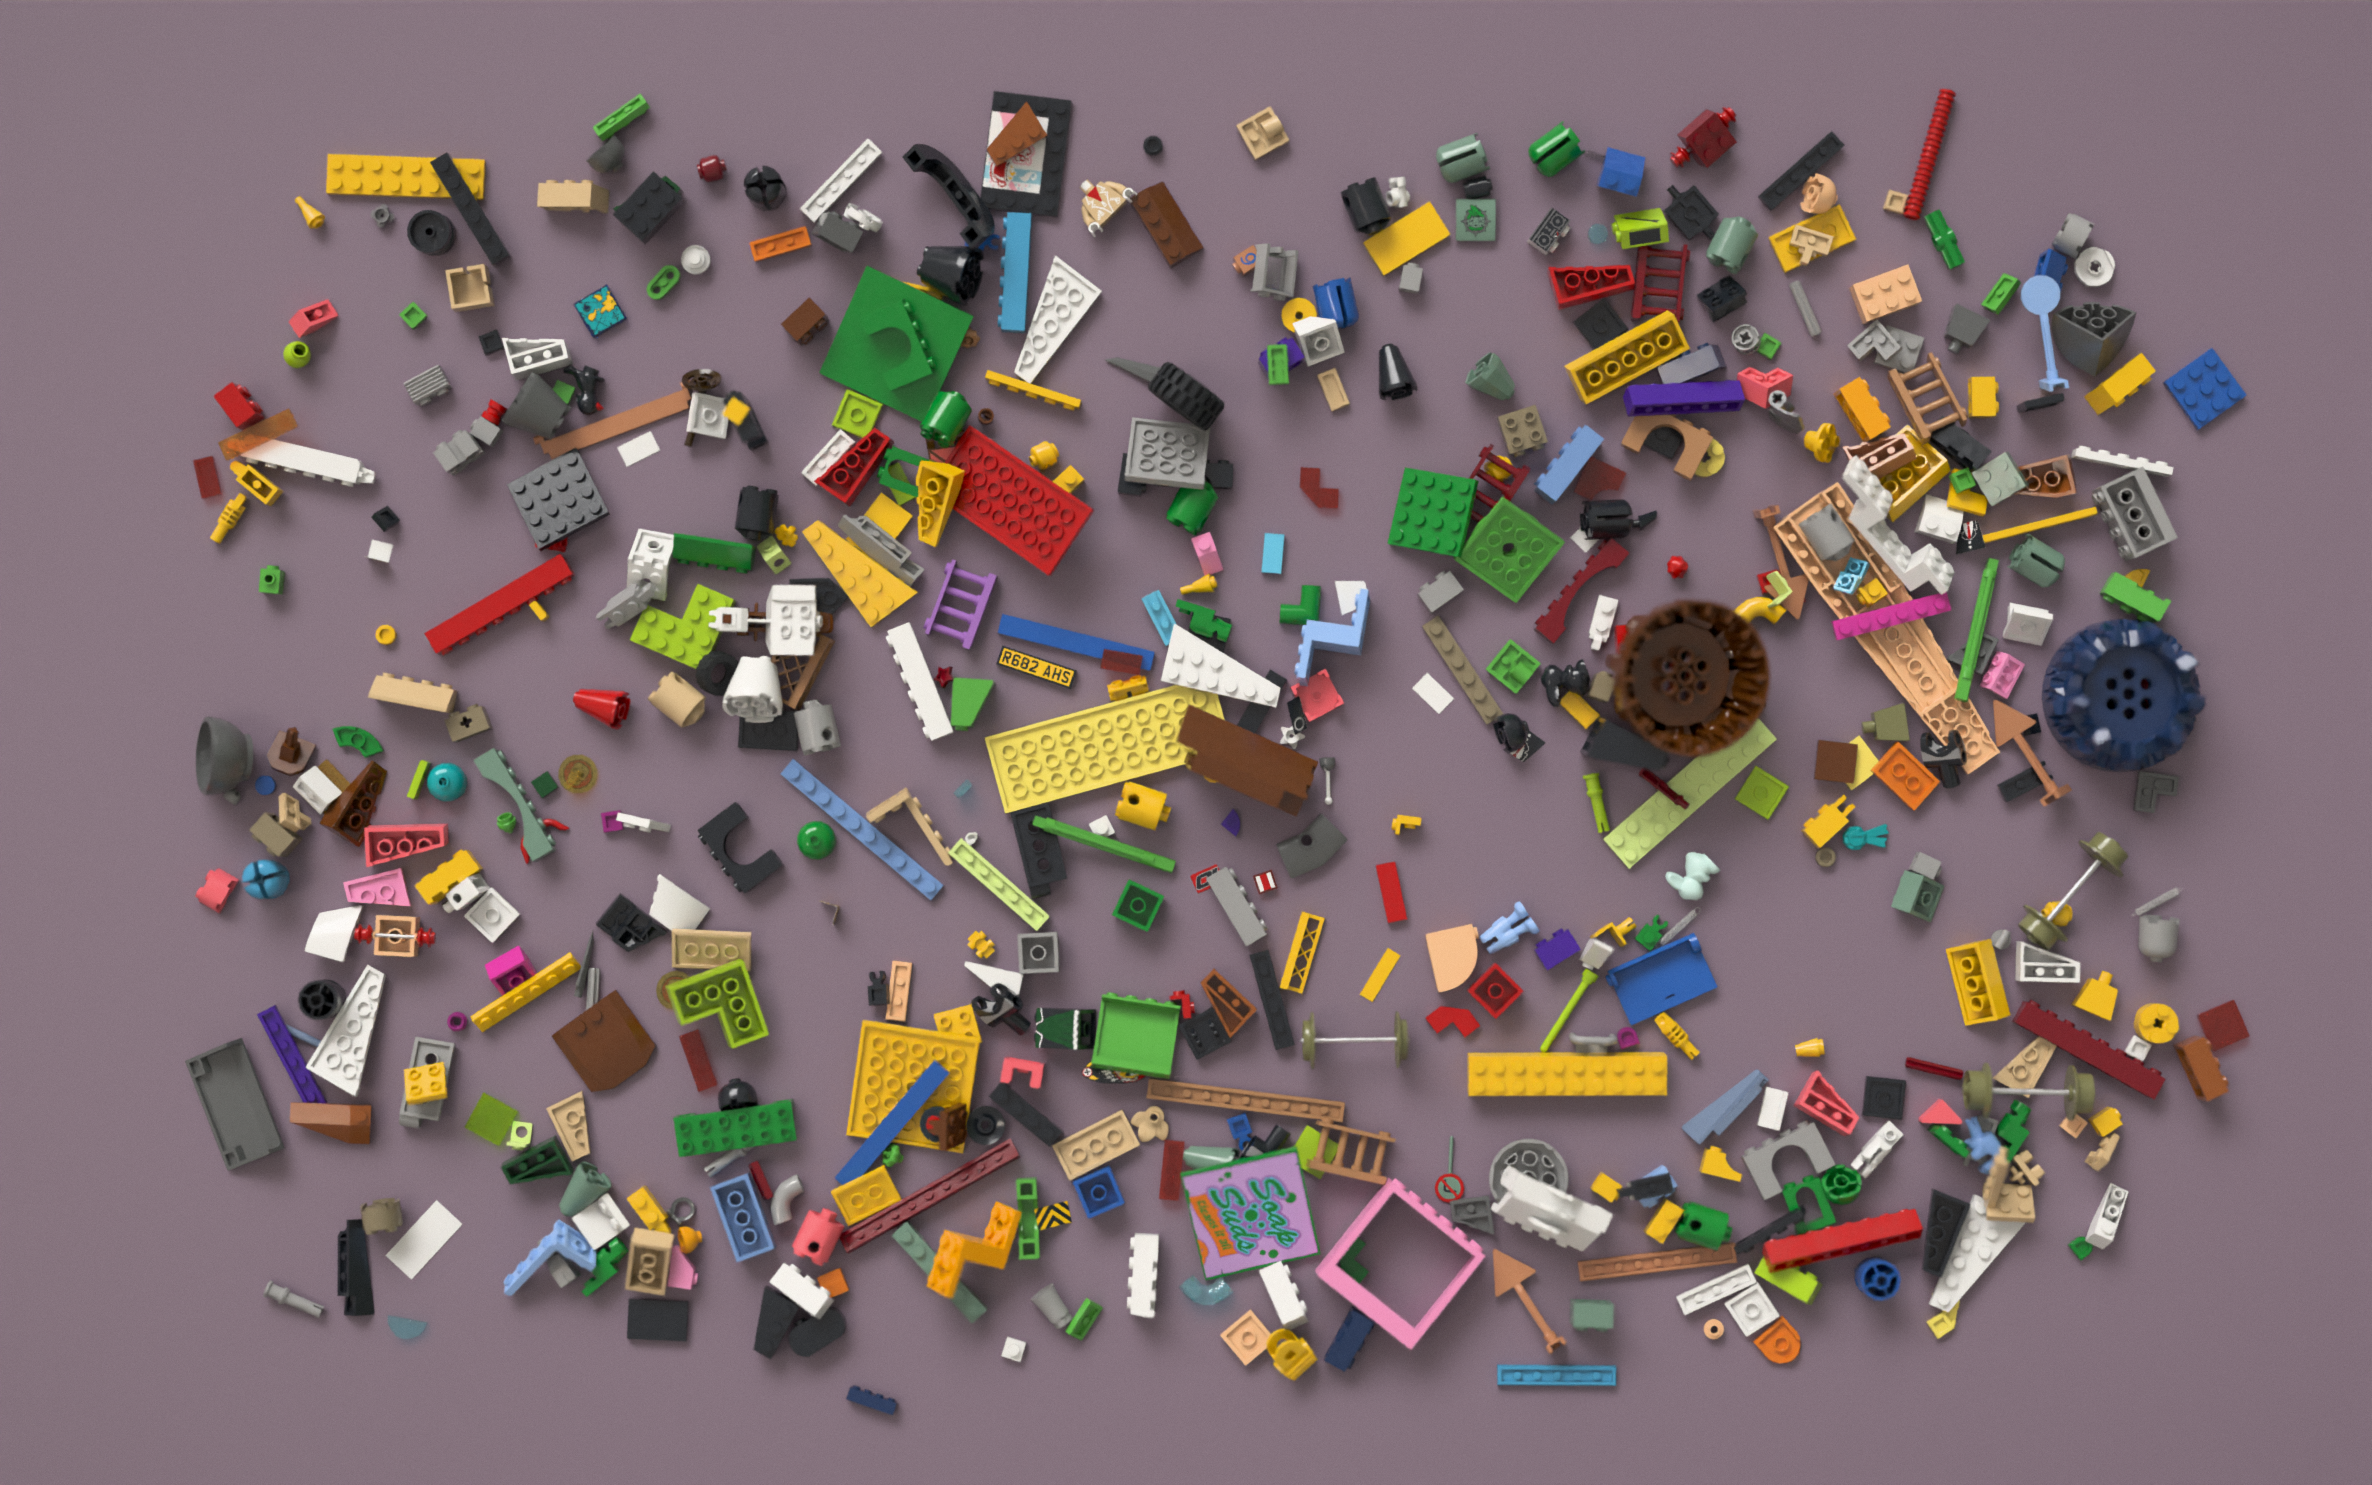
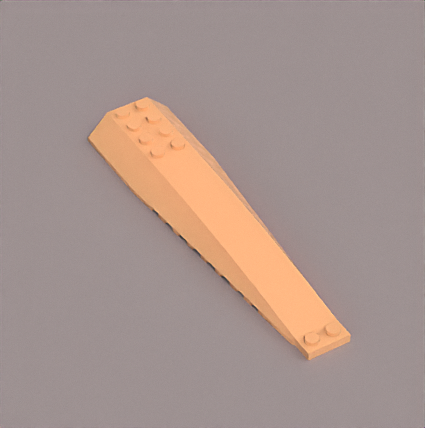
[1773,482,2000,774]

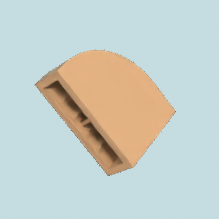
[1425,924,1479,992]

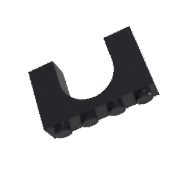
[722,390,769,451]
[697,802,784,893]

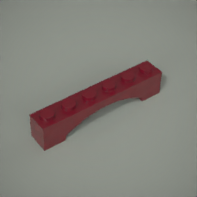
[1534,538,1629,644]

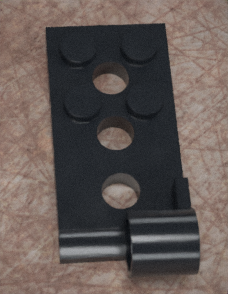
[1010,803,1067,899]

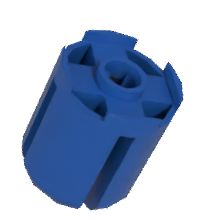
[1312,277,1359,329]

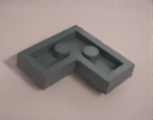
[2133,771,2179,813]

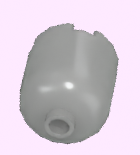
[2138,915,2180,962]

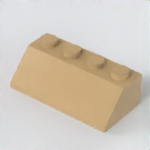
[368,672,457,713]

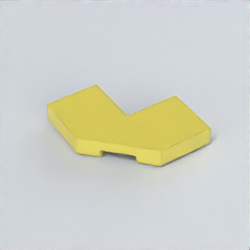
[1926,1294,1960,1339]

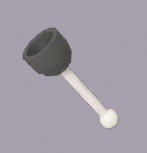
[1319,757,1335,805]

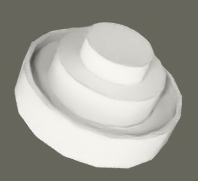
[681,245,711,275]

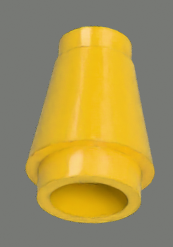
[1795,1038,1825,1057]

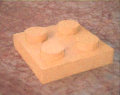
[1220,1309,1271,1366]

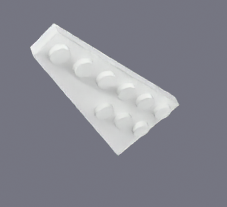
[1014,255,1102,384]
[1161,624,1281,708]
[306,965,386,1097]
[1929,1194,2026,1312]

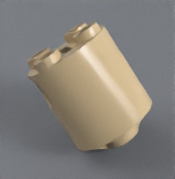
[648,672,706,728]

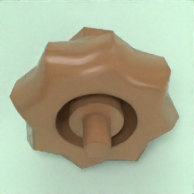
[961,327,980,349]

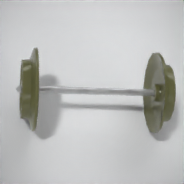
[1300,1011,1410,1069]

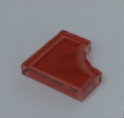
[1574,456,1626,500]

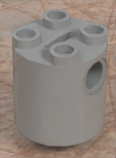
[1798,504,1855,561]
[793,699,841,756]

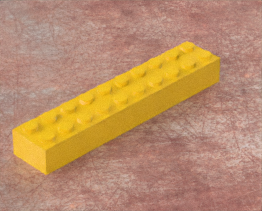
[1467,1052,1667,1096]

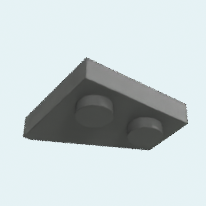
[1947,633,1999,676]
[1449,1195,1494,1234]

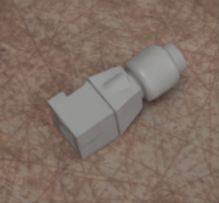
[537,1238,581,1288]

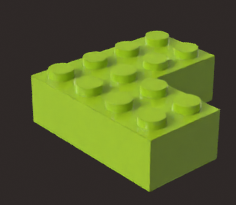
[630,584,736,669]
[665,959,769,1049]

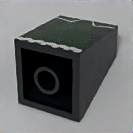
[1034,1008,1096,1050]

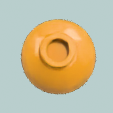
[678,1226,702,1254]

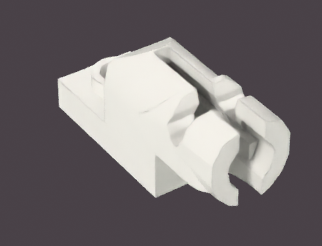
[1851,1121,1904,1179]

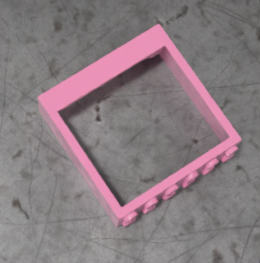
[1315,1178,1485,1350]

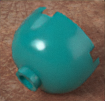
[427,763,467,802]

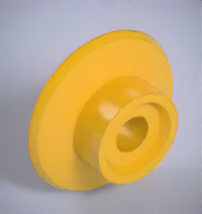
[1281,298,1317,332]

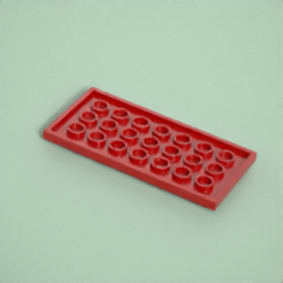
[945,425,1095,576]

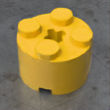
[2134,1003,2179,1043]

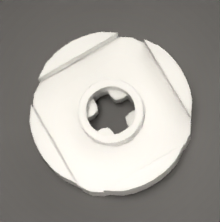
[843,203,883,232]
[2074,247,2115,287]

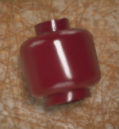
[697,155,727,183]

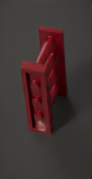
[1630,244,1690,324]
[1469,444,1531,523]

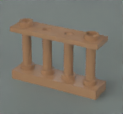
[1887,352,1968,445]
[1306,1118,1395,1185]

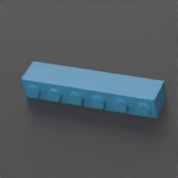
[998,212,1032,333]

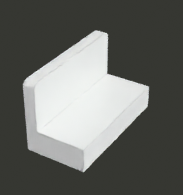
[293,766,342,815]
[1757,1087,1788,1131]

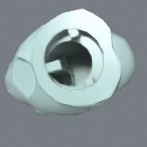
[1665,852,1721,901]

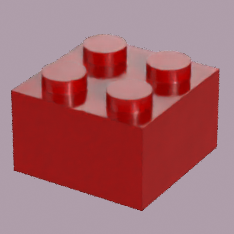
[213,382,265,432]
[1466,963,1524,1019]

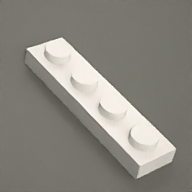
[1676,1264,1756,1315]

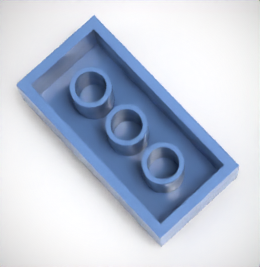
[1534,425,1604,505]
[710,1172,777,1262]

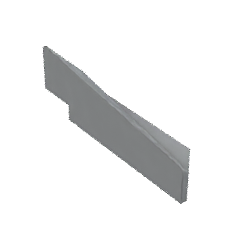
[838,515,925,587]

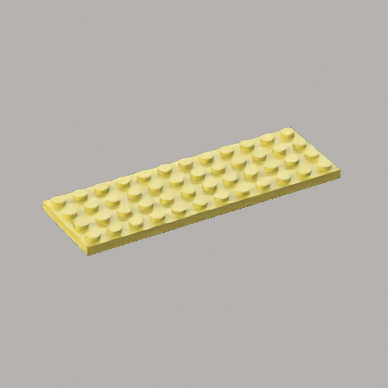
[985,685,1225,814]

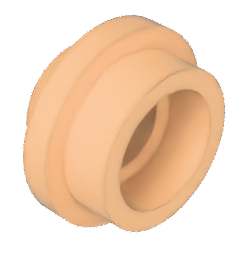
[1704,1319,1724,1339]

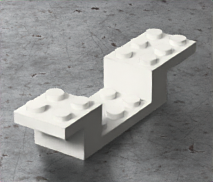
[1842,456,1954,595]

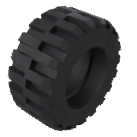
[1148,362,1225,430]

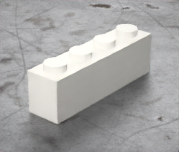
[1127,1233,1159,1318]

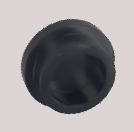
[1143,136,1163,156]

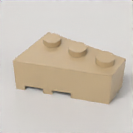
[537,180,609,213]

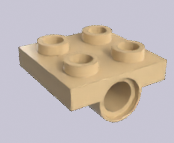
[1236,107,1289,160]

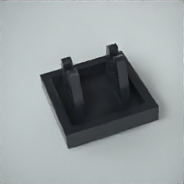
[1178,1007,1232,1060]

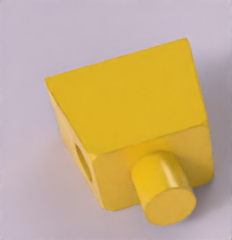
[2072,971,2118,1020]

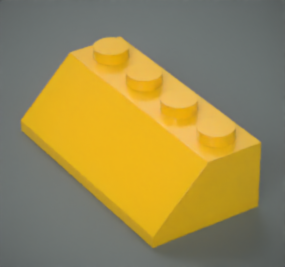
[1946,939,2010,1026]

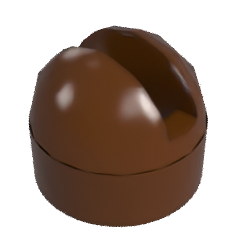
[978,408,994,425]

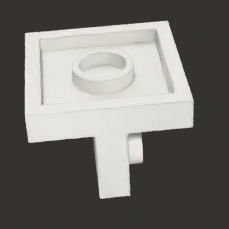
[2003,603,2053,646]

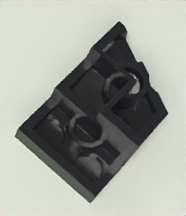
[596,893,667,952]

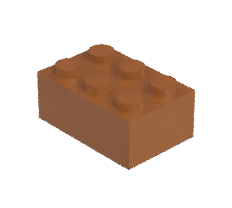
[2173,1035,2229,1101]

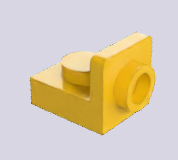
[1856,578,1888,608]
[1391,815,1421,835]

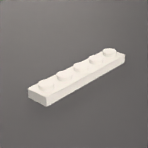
[800,139,882,223]
[2071,446,2174,477]

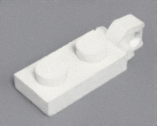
[1589,595,1618,651]

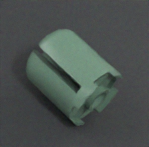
[1436,133,1490,183]
[2007,534,2065,587]

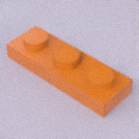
[749,226,812,262]

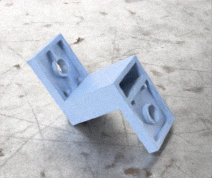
[1295,589,1371,687]

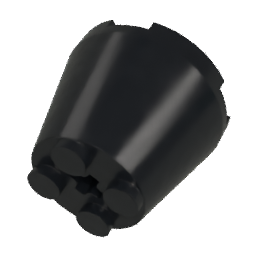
[917,246,984,305]

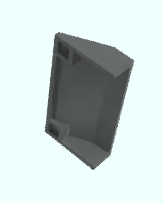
[185,1038,285,1171]

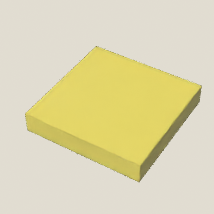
[1845,735,1878,790]

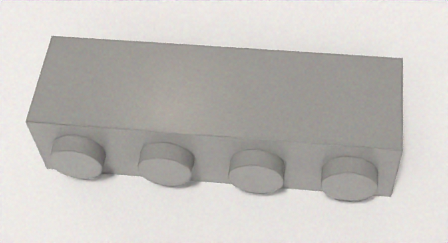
[1206,867,1268,947]

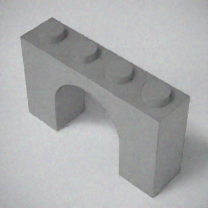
[1741,1120,1835,1200]

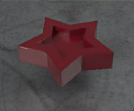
[933,666,953,689]

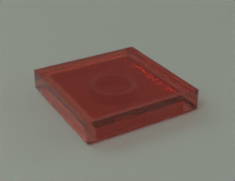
[2197,1000,2250,1052]

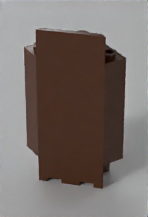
[1176,704,1318,817]

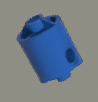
[1854,1257,1901,1301]

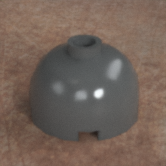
[586,135,625,173]

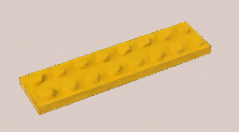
[326,154,486,200]

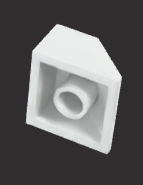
[1292,316,1345,366]
[1915,494,1963,543]

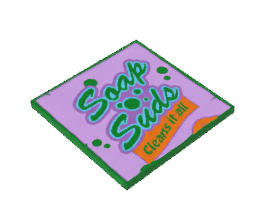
[1180,1146,1321,1281]

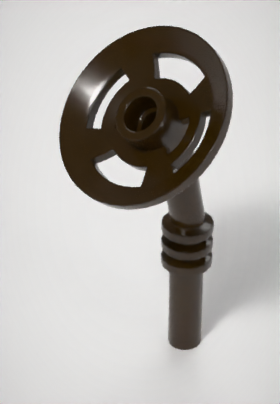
[682,369,721,447]

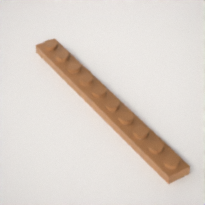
[1147,1078,1345,1122]

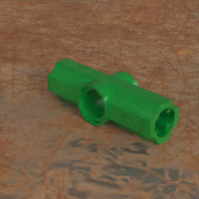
[1923,209,1965,270]

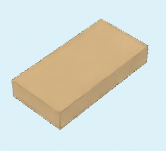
[1317,368,1350,412]

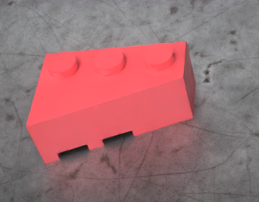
[1794,1070,1859,1136]

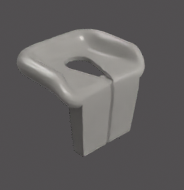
[1569,1032,1618,1053]

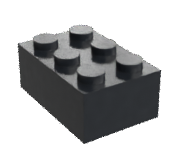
[613,171,685,245]

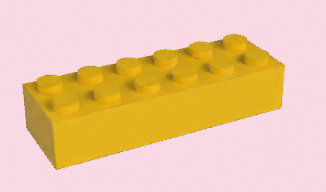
[1564,310,1690,404]

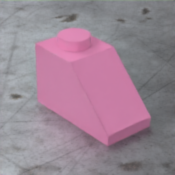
[1191,532,1223,575]
[667,1245,698,1290]

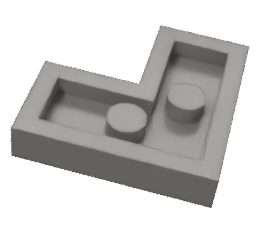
[1847,319,1903,362]

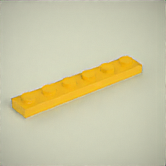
[470,952,581,1032]

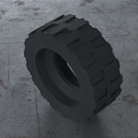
[696,650,739,696]

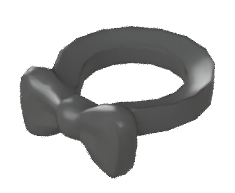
[666,1197,695,1226]

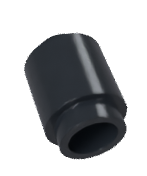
[1463,176,1493,199]

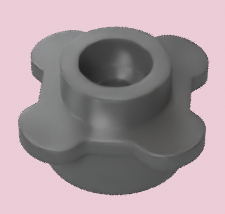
[371,204,394,228]

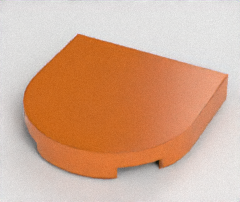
[1753,1316,1801,1364]

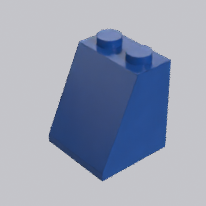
[1597,147,1645,197]

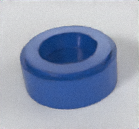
[255,775,276,795]

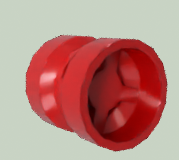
[481,399,508,426]

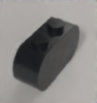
[789,1307,846,1357]

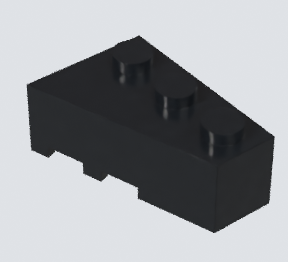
[753,1285,800,1359]

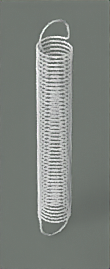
[2132,888,2181,916]
[1656,907,1699,948]

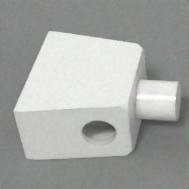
[442,873,490,913]

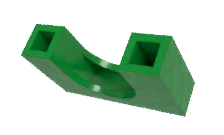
[859,299,936,391]

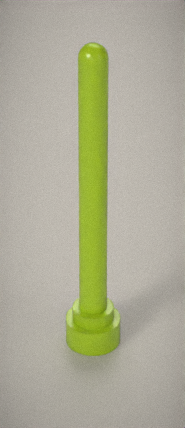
[1540,968,1599,1052]

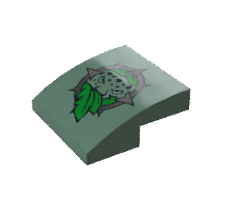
[1456,199,1496,241]

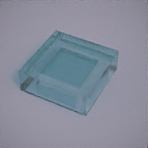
[953,779,973,798]

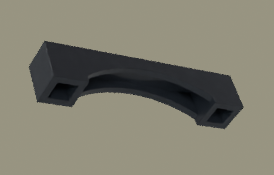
[430,152,511,266]

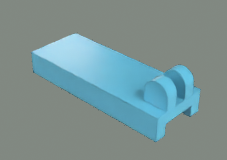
[1141,589,1177,646]

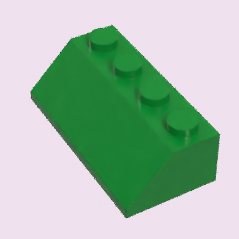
[673,533,756,574]

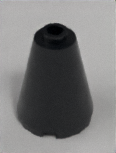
[1379,344,1418,400]

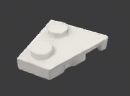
[616,813,671,832]

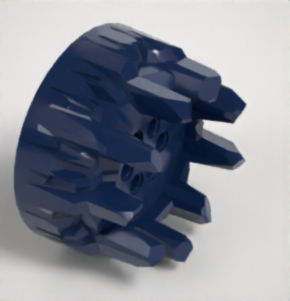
[2042,619,2206,773]

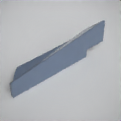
[1682,1069,1769,1145]

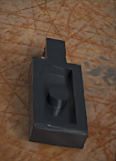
[1616,1173,1674,1201]

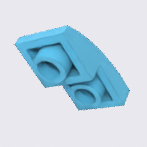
[1833,557,1870,595]

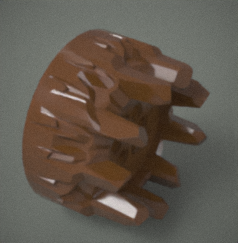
[1605,599,1770,756]

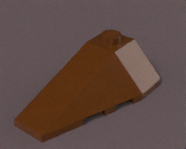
[320,761,387,847]

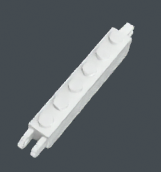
[228,434,376,487]

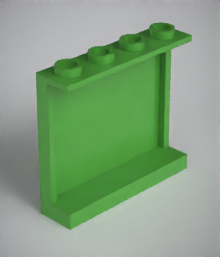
[1091,992,1180,1079]

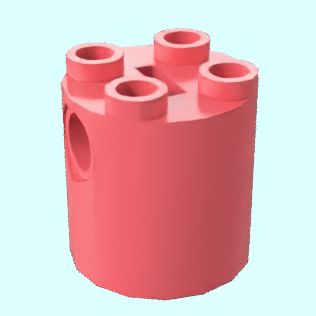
[792,1208,845,1266]

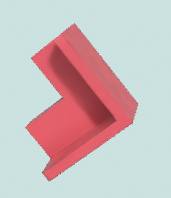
[1737,367,1793,409]

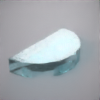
[388,1315,428,1339]

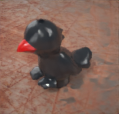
[563,365,605,415]

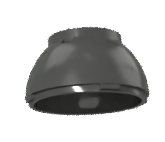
[196,717,253,796]

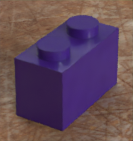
[1533,928,1581,971]

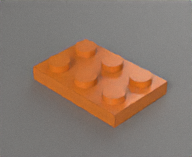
[1870,742,1940,811]

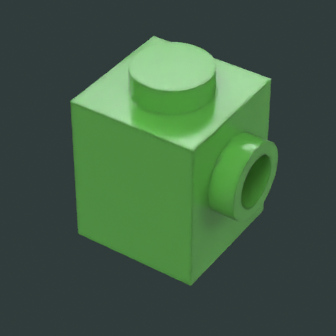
[259,565,285,595]

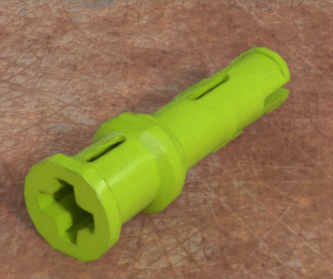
[1583,772,1610,833]

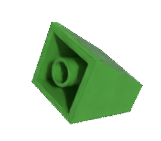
[951,678,995,731]

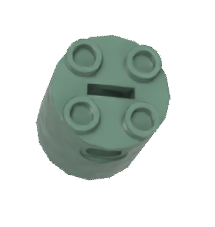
[1706,216,1758,275]

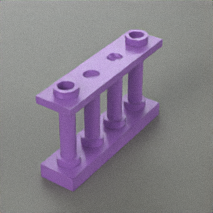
[923,559,998,650]

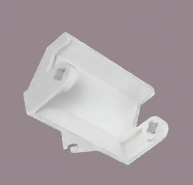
[1491,1166,1613,1252]

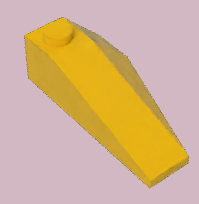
[916,460,965,547]

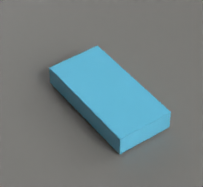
[1262,533,1284,574]

